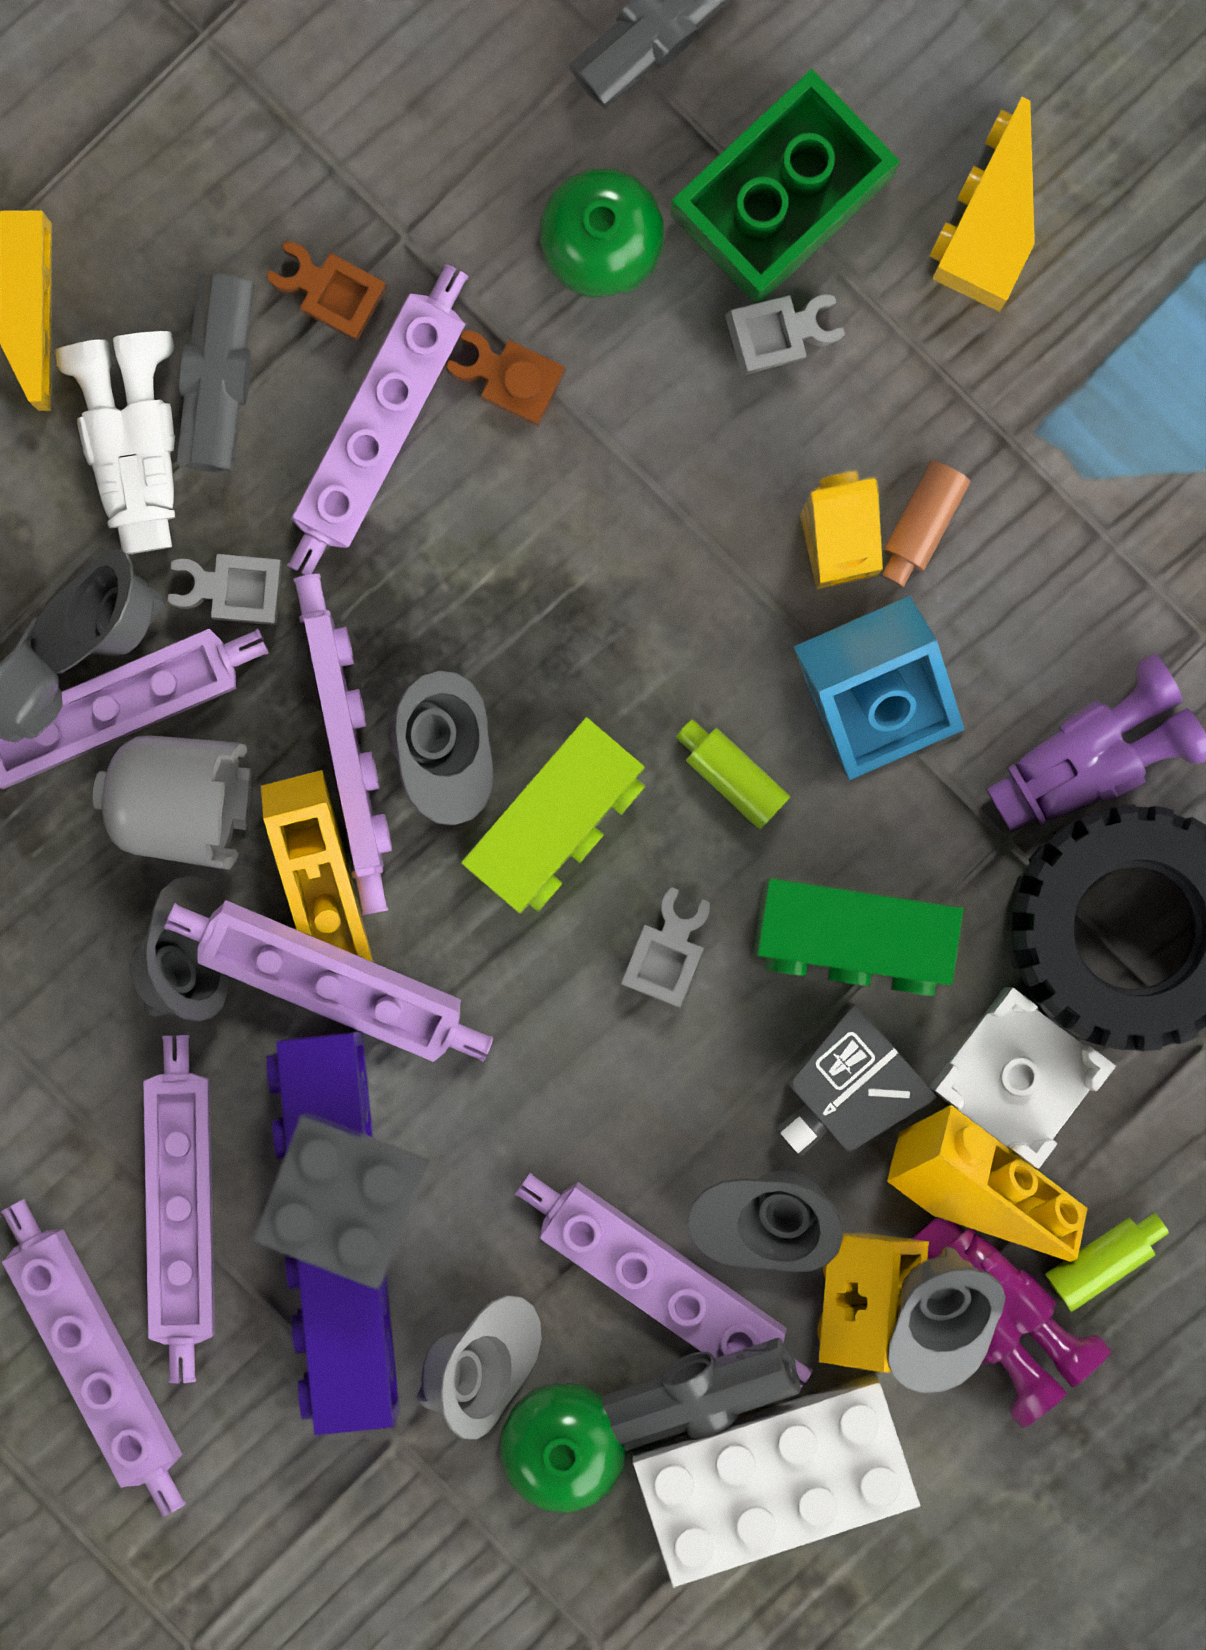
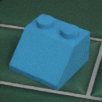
[793,596,965,780]

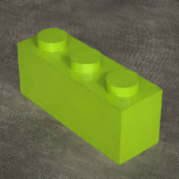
[461,717,646,914]

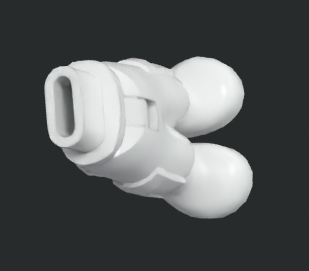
[55,331,175,555]

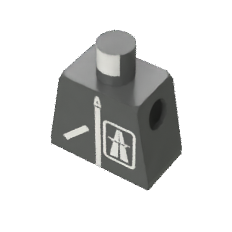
[776,1004,937,1157]

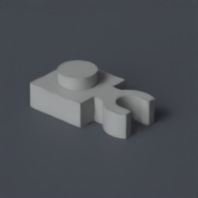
[725,295,845,376]
[167,554,282,625]
[621,887,710,1008]

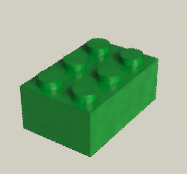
[670,68,900,304]
[752,878,964,996]

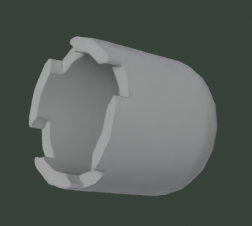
[93,735,252,870]

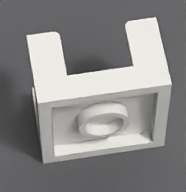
[929,987,1116,1169]

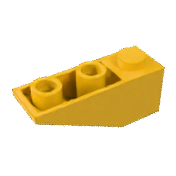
[929,97,1035,312]
[800,471,883,589]
[887,1105,1088,1262]

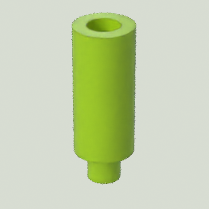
[675,719,791,830]
[1044,1212,1169,1313]

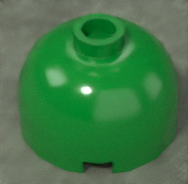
[540,168,664,298]
[499,1383,626,1513]

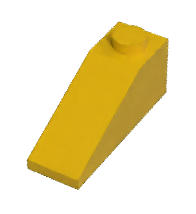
[0,210,52,411]
[261,770,373,962]

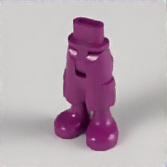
[911,1217,1112,1428]

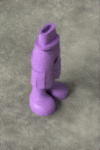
[986,653,1206,833]

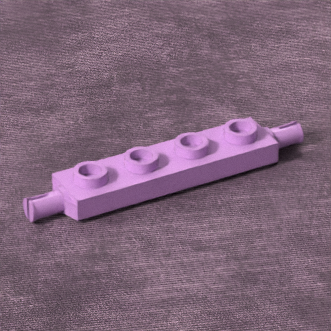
[286,264,469,575]
[294,574,392,916]
[0,629,269,789]
[164,900,493,1062]
[143,1035,215,1383]
[515,1172,813,1391]
[1,1199,186,1517]

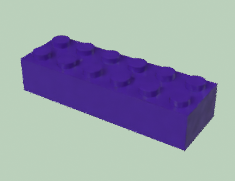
[266,1031,400,1435]

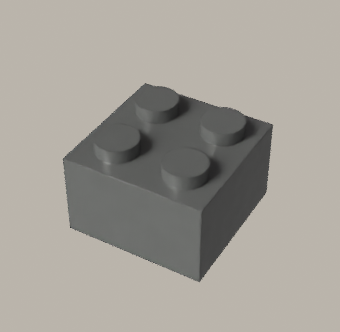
[253,1112,430,1290]

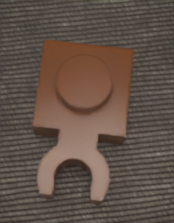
[266,241,387,342]
[446,330,566,427]

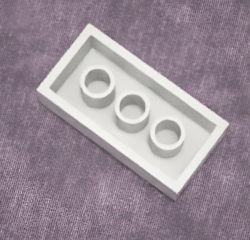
[632,1373,920,1587]

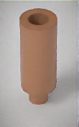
[881,460,971,588]

